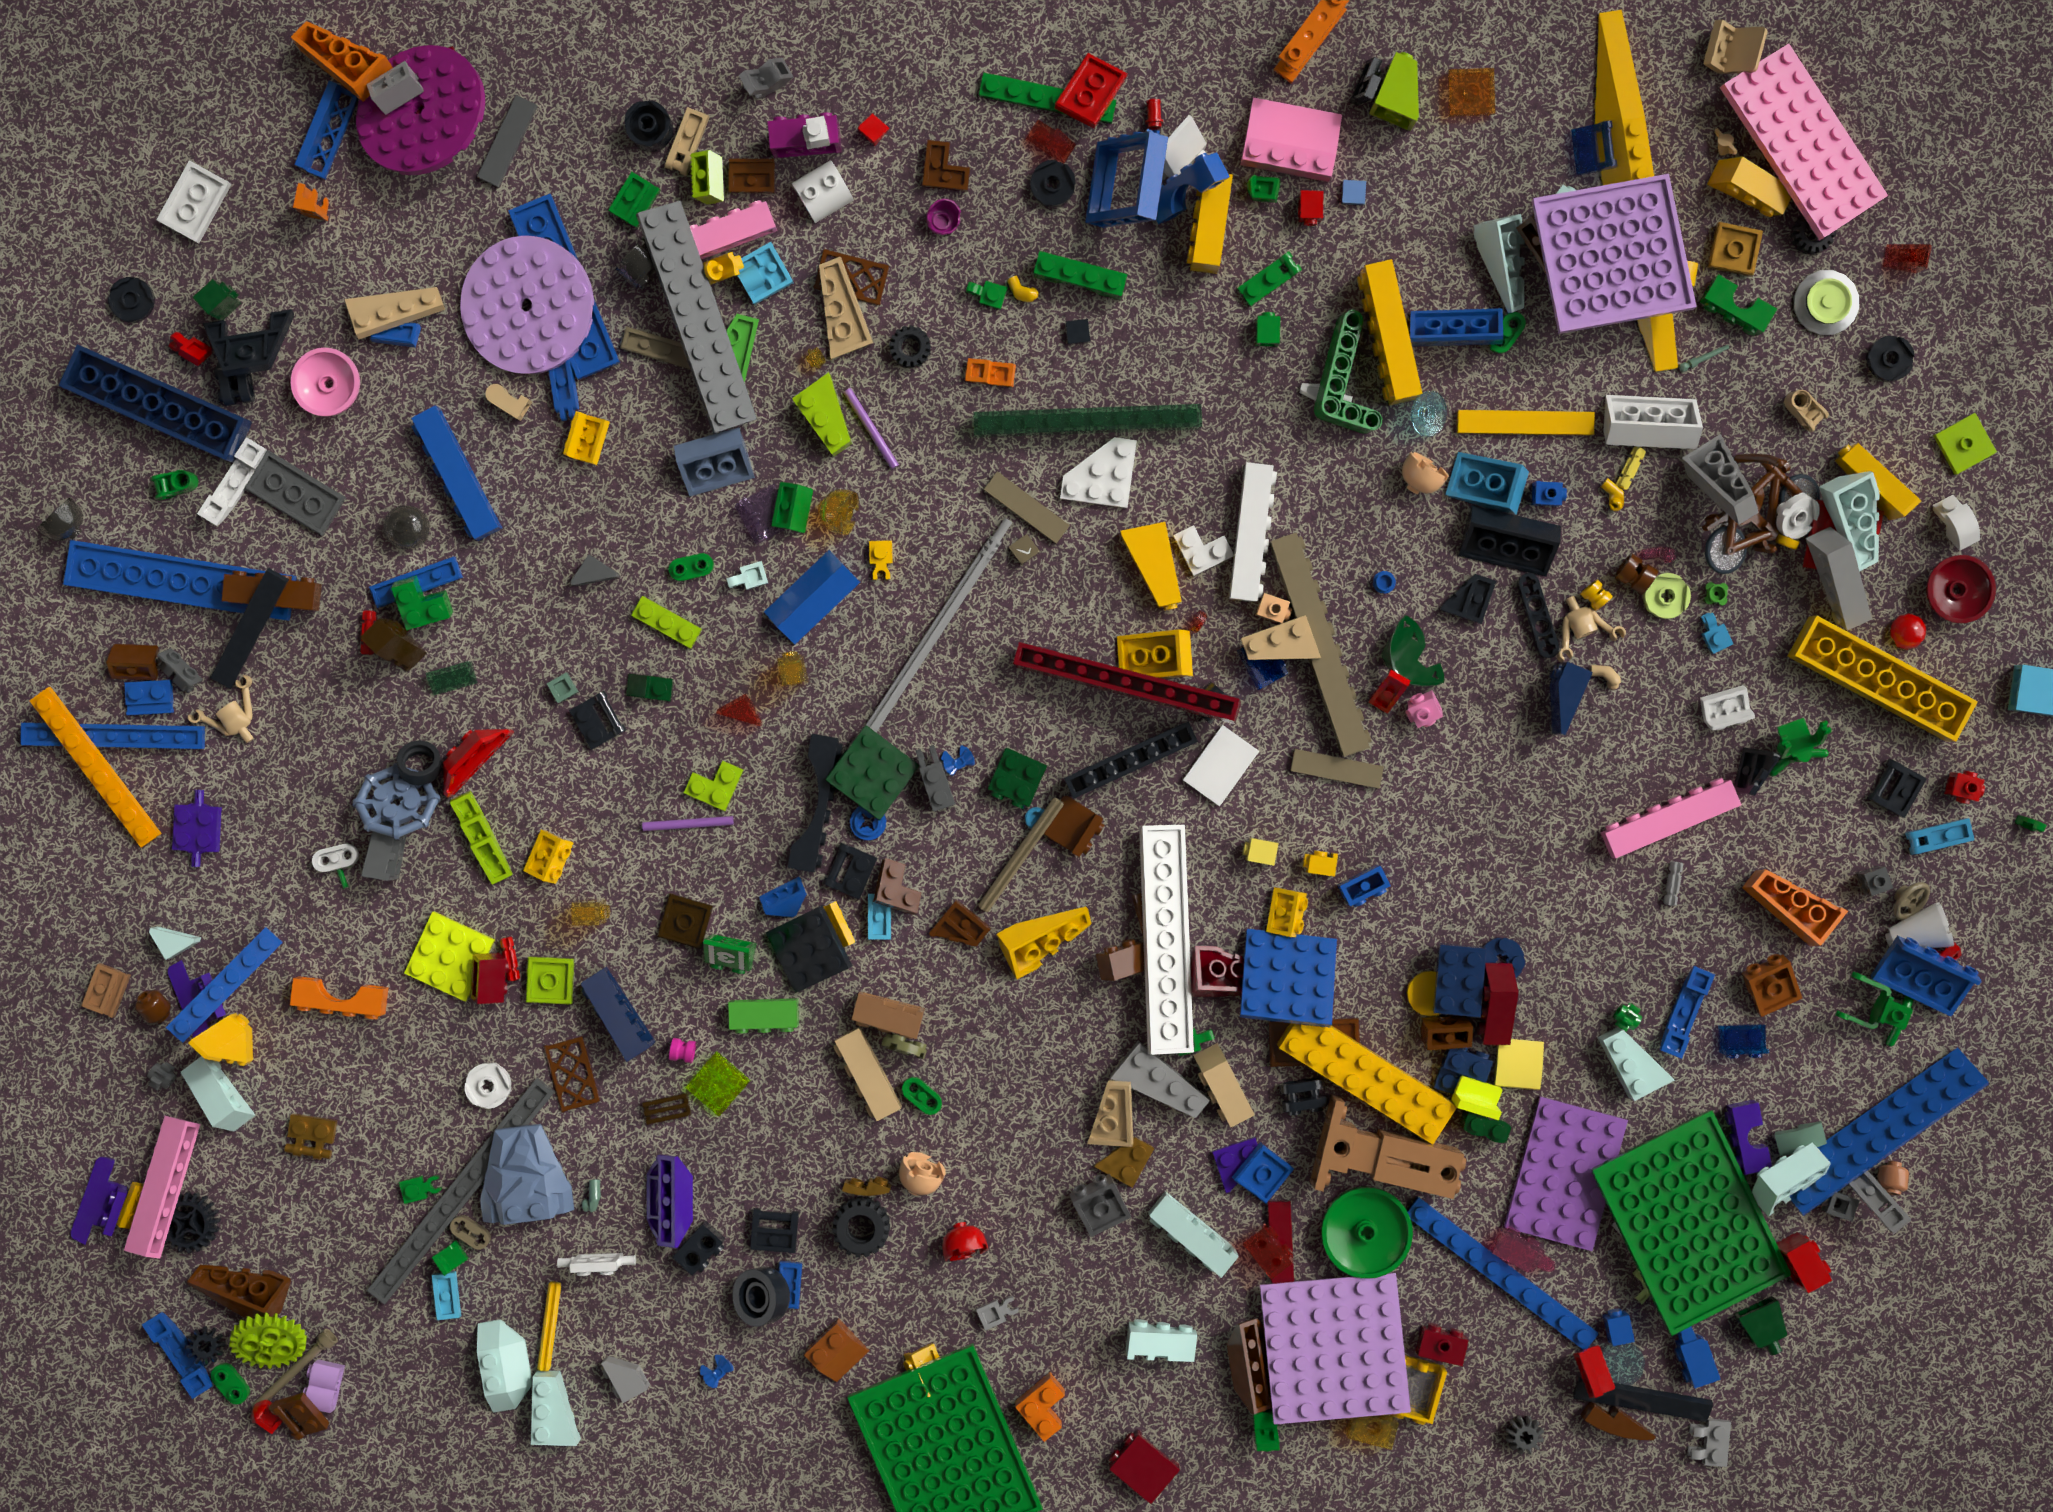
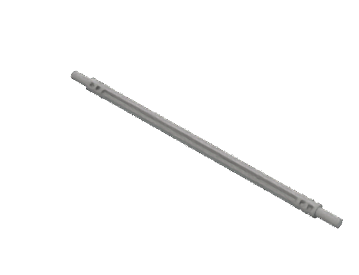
[866,518,1012,732]

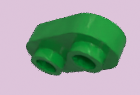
[1488,312,1526,354]
[669,553,714,581]
[902,1076,942,1115]
[211,1363,250,1405]

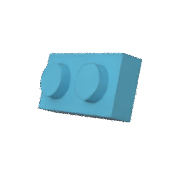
[868,894,891,939]
[432,1271,461,1320]

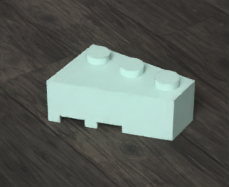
[1597,1027,1674,1101]
[181,1056,255,1131]
[1126,1319,1197,1362]
[531,1370,581,1446]

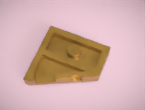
[1095,1136,1155,1188]

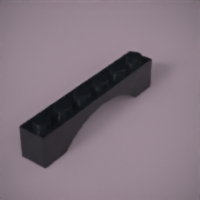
[788,734,843,873]

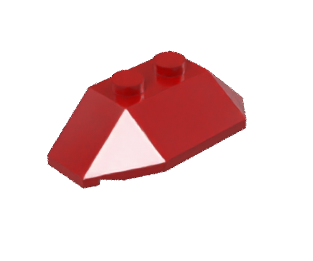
[443,729,514,798]

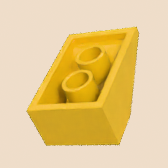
[1117,629,1193,679]

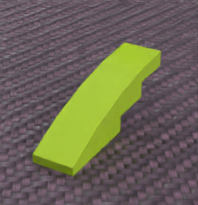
[450,790,513,885]

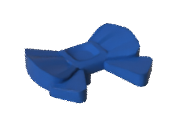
[941,745,975,776]
[700,1354,734,1388]

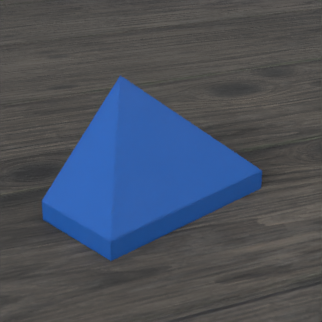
[759,877,807,917]

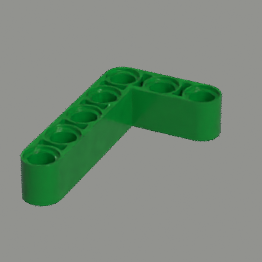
[1314,310,1382,434]

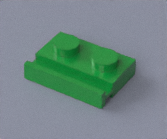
[608,171,661,229]

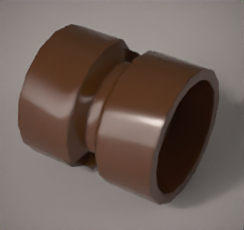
[1615,553,1659,595]

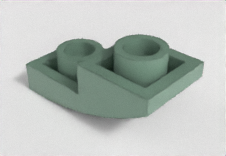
[1775,1121,1827,1156]

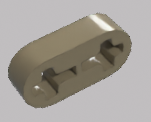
[450,1215,491,1250]

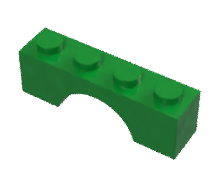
[1034,251,1128,301]

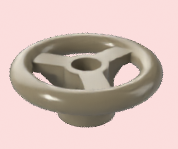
[1893,882,1930,920]

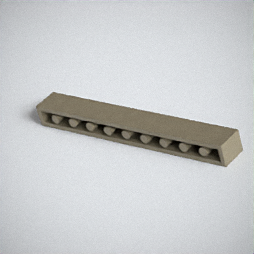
[1269,532,1372,757]

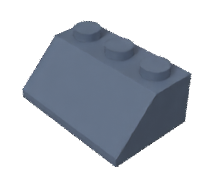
[674,427,755,496]

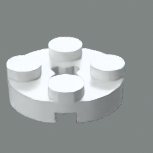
[1776,493,1819,539]
[465,1063,511,1109]

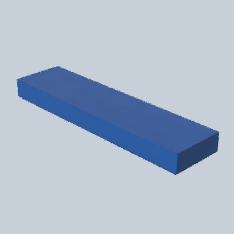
[369,556,463,608]

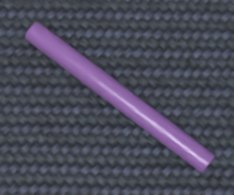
[843,388,899,470]
[642,816,734,831]

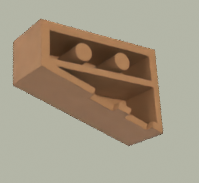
[852,991,925,1039]

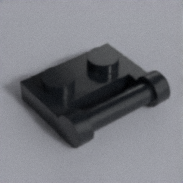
[569,691,627,750]
[1867,759,1927,818]
[823,842,878,900]
[750,1208,799,1253]

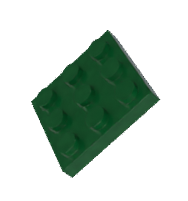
[824,725,920,820]

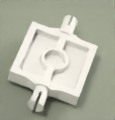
[557,1253,636,1276]

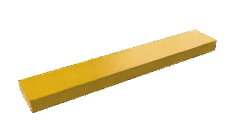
[1457,410,1595,436]

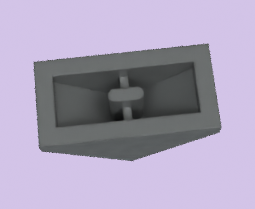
[571,554,620,587]

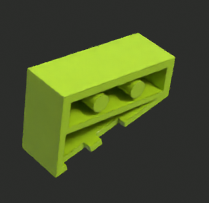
[792,372,852,457]

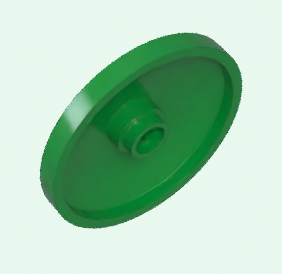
[1321,1186,1413,1279]

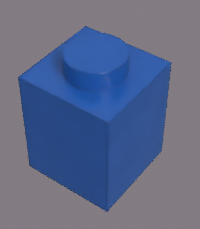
[1602,1308,1635,1346]

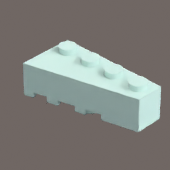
[1148,1191,1239,1278]

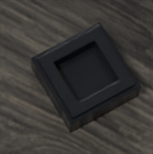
[1065,319,1091,345]

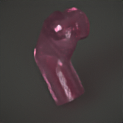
[1641,546,1676,563]

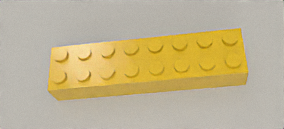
[1787,615,1978,742]
[1277,1023,1457,1144]

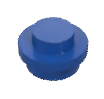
[1373,571,1396,594]

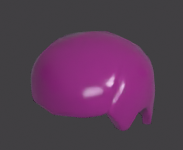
[926,198,961,236]

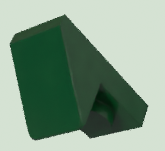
[626,673,674,701]

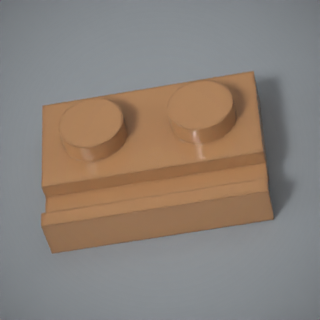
[81,963,131,1018]

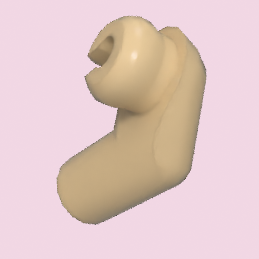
[1590,665,1621,690]

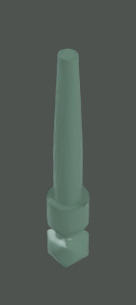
[1679,345,1729,372]

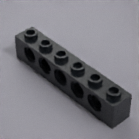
[1064,721,1198,799]

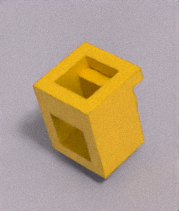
[1303,850,1338,877]

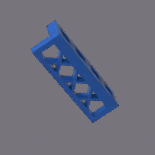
[294,80,359,180]

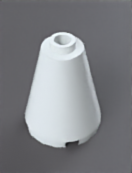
[1885,902,1954,948]

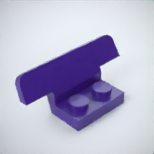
[167,960,226,1038]
[71,1157,127,1245]

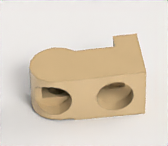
[486,384,532,421]

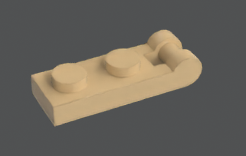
[665,107,710,176]

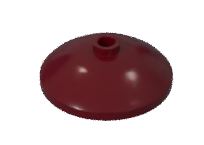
[1926,555,1996,623]

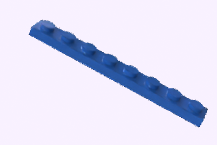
[21,723,205,749]

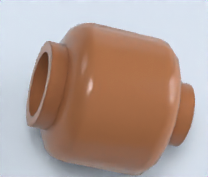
[1877,1161,1909,1196]

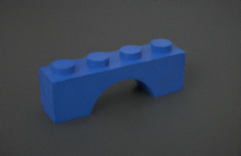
[1156,152,1230,224]

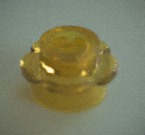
[806,347,826,369]

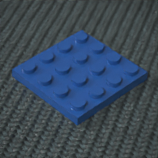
[1240,929,1337,1028]

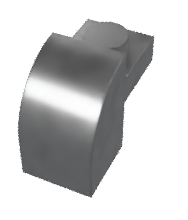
[739,58,794,99]

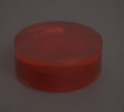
[1188,610,1207,633]

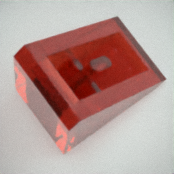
[1883,244,1932,273]
[716,694,763,726]

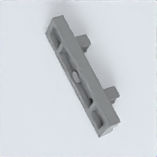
[1848,1171,1911,1235]

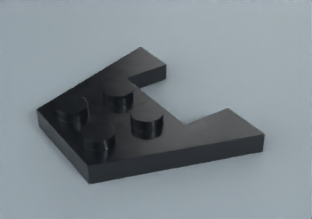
[203,309,294,377]

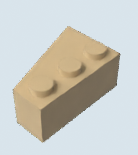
[1193,1043,1255,1127]

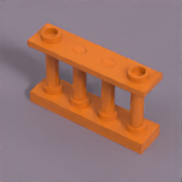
[1274,0,1350,84]

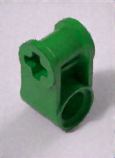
[150,470,199,500]

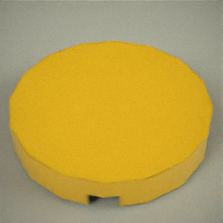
[1406,971,1441,1016]

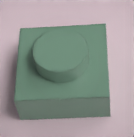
[547,672,579,703]

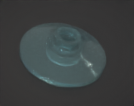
[1411,391,1447,437]

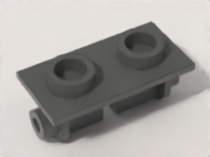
[156,648,203,693]

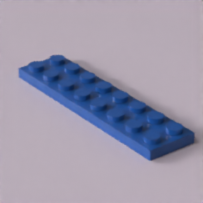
[508,194,621,380]

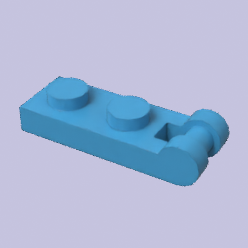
[1905,818,1975,855]

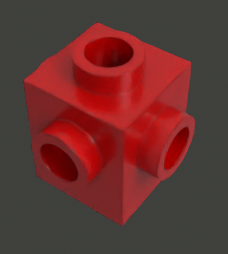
[1944,770,1985,805]

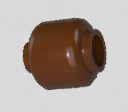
[135,990,171,1024]

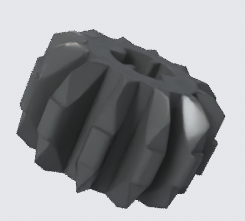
[1505,1415,1544,1455]

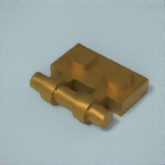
[285,1113,337,1160]

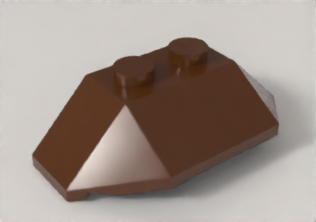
[1226,1318,1272,1414]

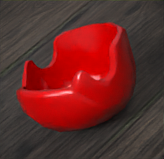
[1890,613,1926,650]

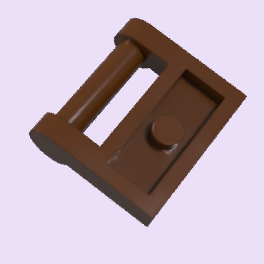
[269,1392,330,1441]

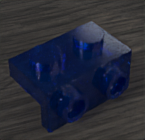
[1237,647,1288,690]

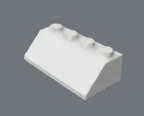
[1604,395,1703,449]

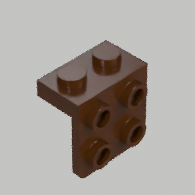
[1044,796,1105,857]

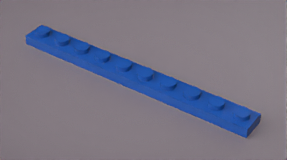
[1407,1196,1599,1350]

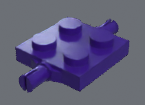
[172,790,222,867]

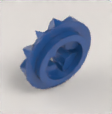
[850,806,887,840]

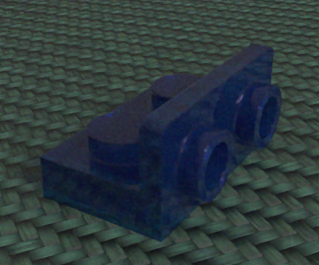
[1718,1024,1769,1058]

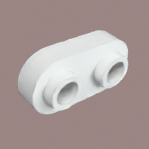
[312,844,359,872]

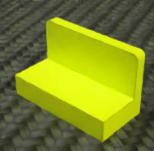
[1451,1076,1503,1120]

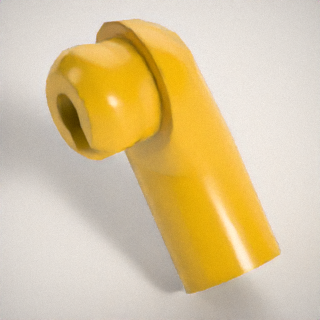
[1007,276,1038,302]
[1600,478,1624,511]

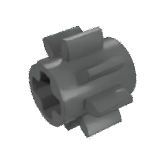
[147,1062,177,1091]

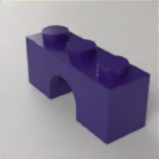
[1724,1100,1772,1175]

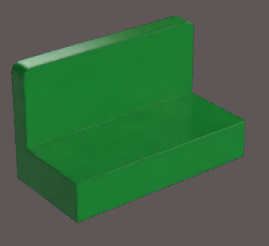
[772,482,813,533]

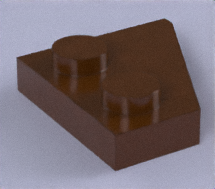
[929,899,991,947]

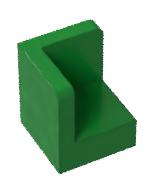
[432,1240,469,1276]

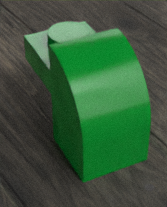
[1253,1408,1280,1452]

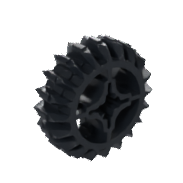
[165,1191,221,1253]

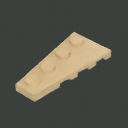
[345,287,445,340]

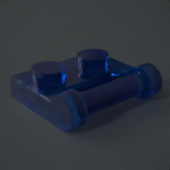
[1571,121,1618,176]

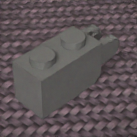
[916,745,956,812]

